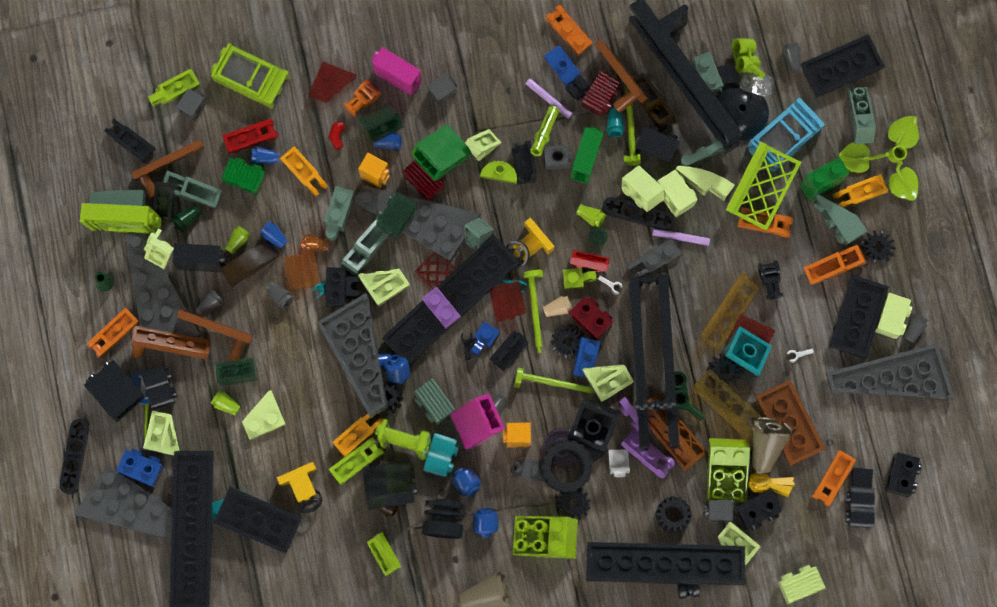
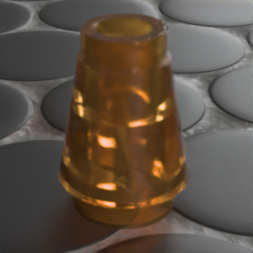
[300,233,329,252]

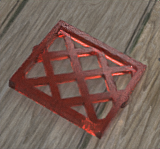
[414,252,456,290]

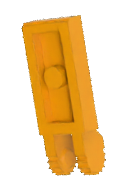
[280,146,328,196]
[832,174,888,208]
[332,413,383,457]

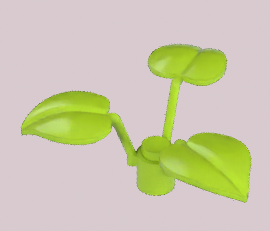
[838,116,919,201]

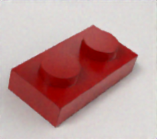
[570,250,610,272]

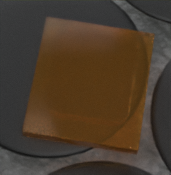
[284,252,320,291]

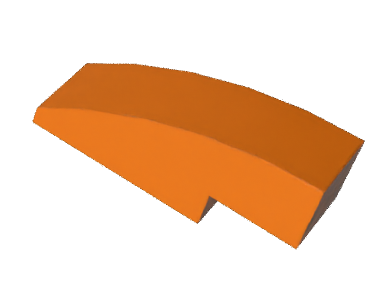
[803,245,866,285]

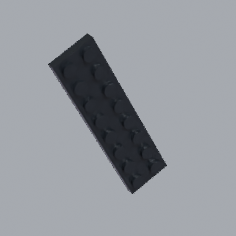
[382,235,520,366]
[170,451,214,607]
[586,542,745,586]

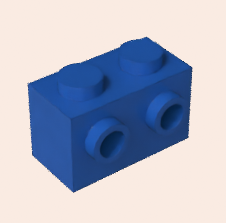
[116,448,164,488]

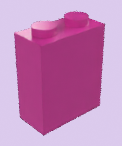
[371,47,422,97]
[450,394,505,450]

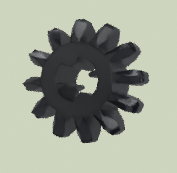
[379,382,403,416]

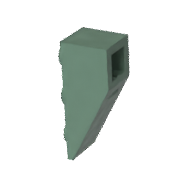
[848,87,876,144]
[814,195,867,247]
[464,218,494,249]

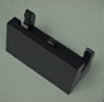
[511,140,537,185]

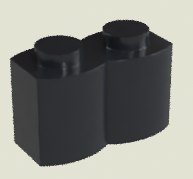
[141,365,178,410]
[845,487,875,528]

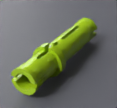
[530,106,560,156]

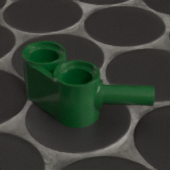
[675,371,705,421]

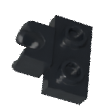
[325,267,360,307]

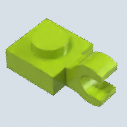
[563,268,597,290]

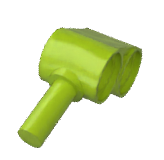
[731,38,765,79]

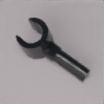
[461,332,473,360]

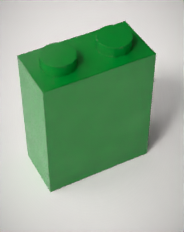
[410,124,472,181]
[570,127,604,184]
[800,157,849,202]

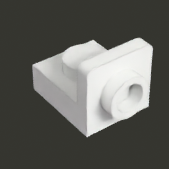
[608,449,630,477]

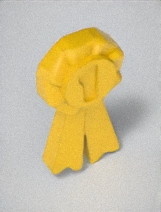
[748,472,795,497]

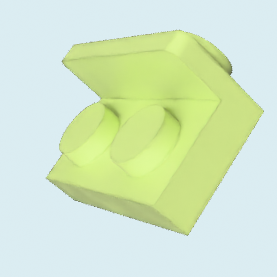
[144,228,174,269]

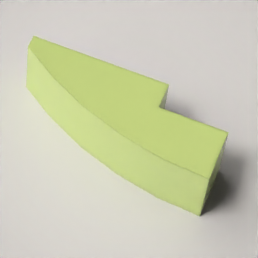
[676,166,735,201]

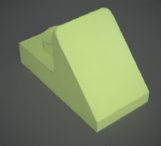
[465,129,501,161]

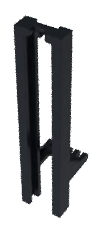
[629,0,742,153]
[629,274,680,451]

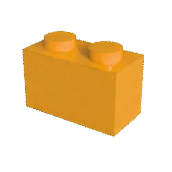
[358,153,391,189]
[503,423,531,448]

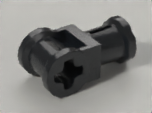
[758,260,783,300]

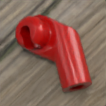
[329,122,345,150]

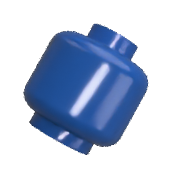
[384,355,411,385]
[452,467,481,497]
[473,508,499,538]

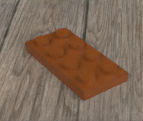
[755,380,825,466]

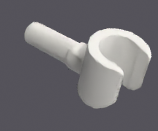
[598,275,623,295]
[787,349,814,363]

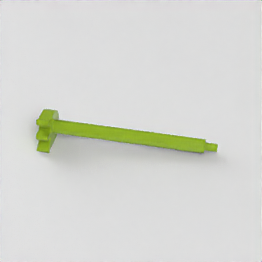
[623,87,641,166]
[523,269,543,353]
[514,367,595,394]

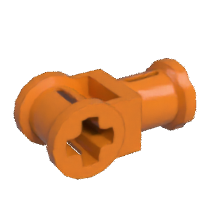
[343,79,382,117]

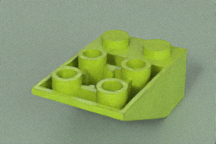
[707,438,750,502]
[513,516,578,559]

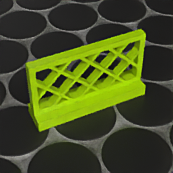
[726,141,801,231]

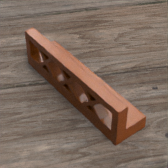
[647,393,708,471]

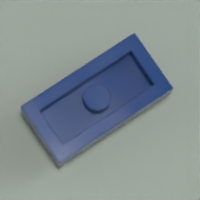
[572,337,600,378]

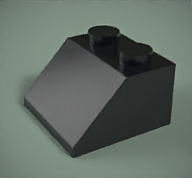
[568,398,621,452]

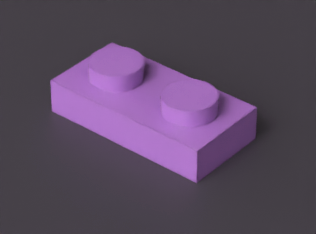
[422,286,461,329]
[619,397,650,432]

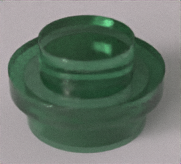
[588,227,607,246]

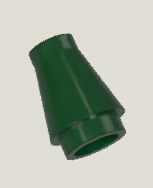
[172,205,201,232]
[95,272,114,292]

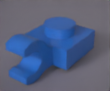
[471,321,500,356]

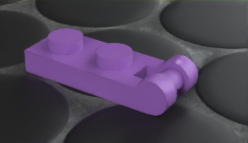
[621,429,675,478]

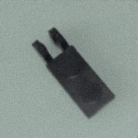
[104,119,156,163]

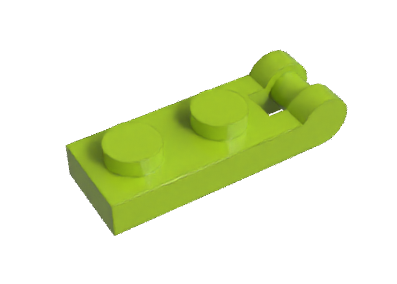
[329,437,384,485]

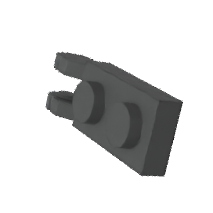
[627,238,682,278]

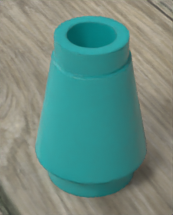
[606,108,625,137]

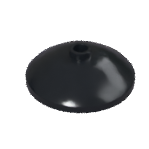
[717,85,769,140]

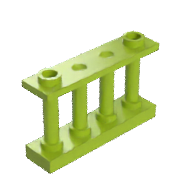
[375,419,432,461]

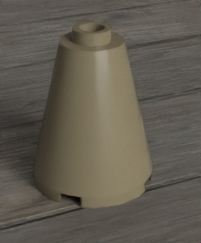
[752,417,792,474]
[457,571,514,607]

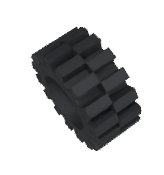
[656,496,692,533]

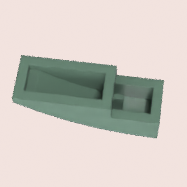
[162,171,222,208]
[89,190,146,206]
[341,218,393,277]

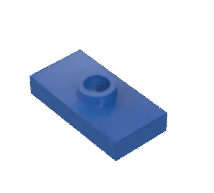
[544,45,581,86]

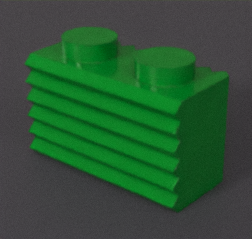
[221,157,266,196]

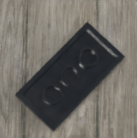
[800,34,885,98]
[829,274,889,359]
[214,486,302,553]

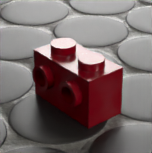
[569,296,613,341]

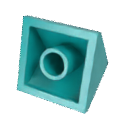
[723,326,772,376]

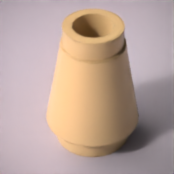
[543,296,572,317]

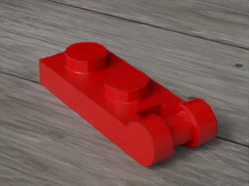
[222,119,279,154]

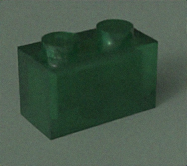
[357,102,404,144]
[376,192,417,239]
[215,358,258,386]

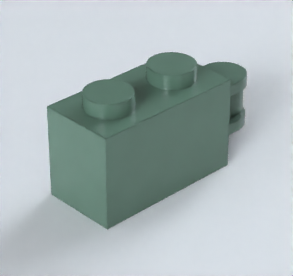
[324,186,355,241]

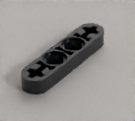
[602,197,675,231]
[59,419,89,495]

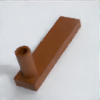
[595,39,648,113]
[131,139,204,199]
[177,309,254,363]
[131,326,210,359]

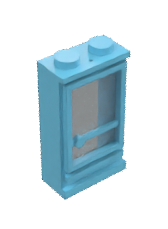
[748,97,825,173]

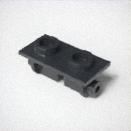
[489,330,529,371]

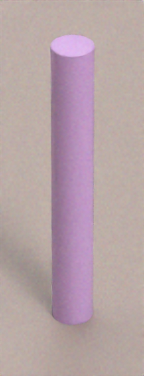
[526,78,573,119]
[653,228,710,246]

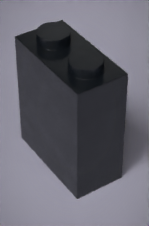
[172,243,228,273]
[84,360,146,422]
[362,460,418,510]

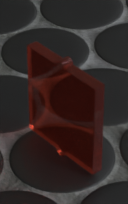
[490,281,527,322]

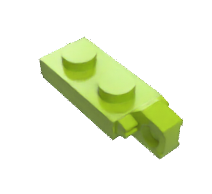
[148,69,201,106]

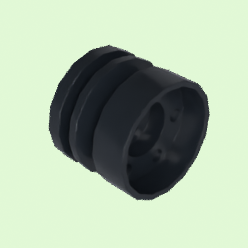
[422,499,466,539]

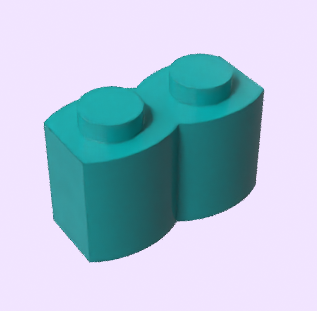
[423,433,460,478]

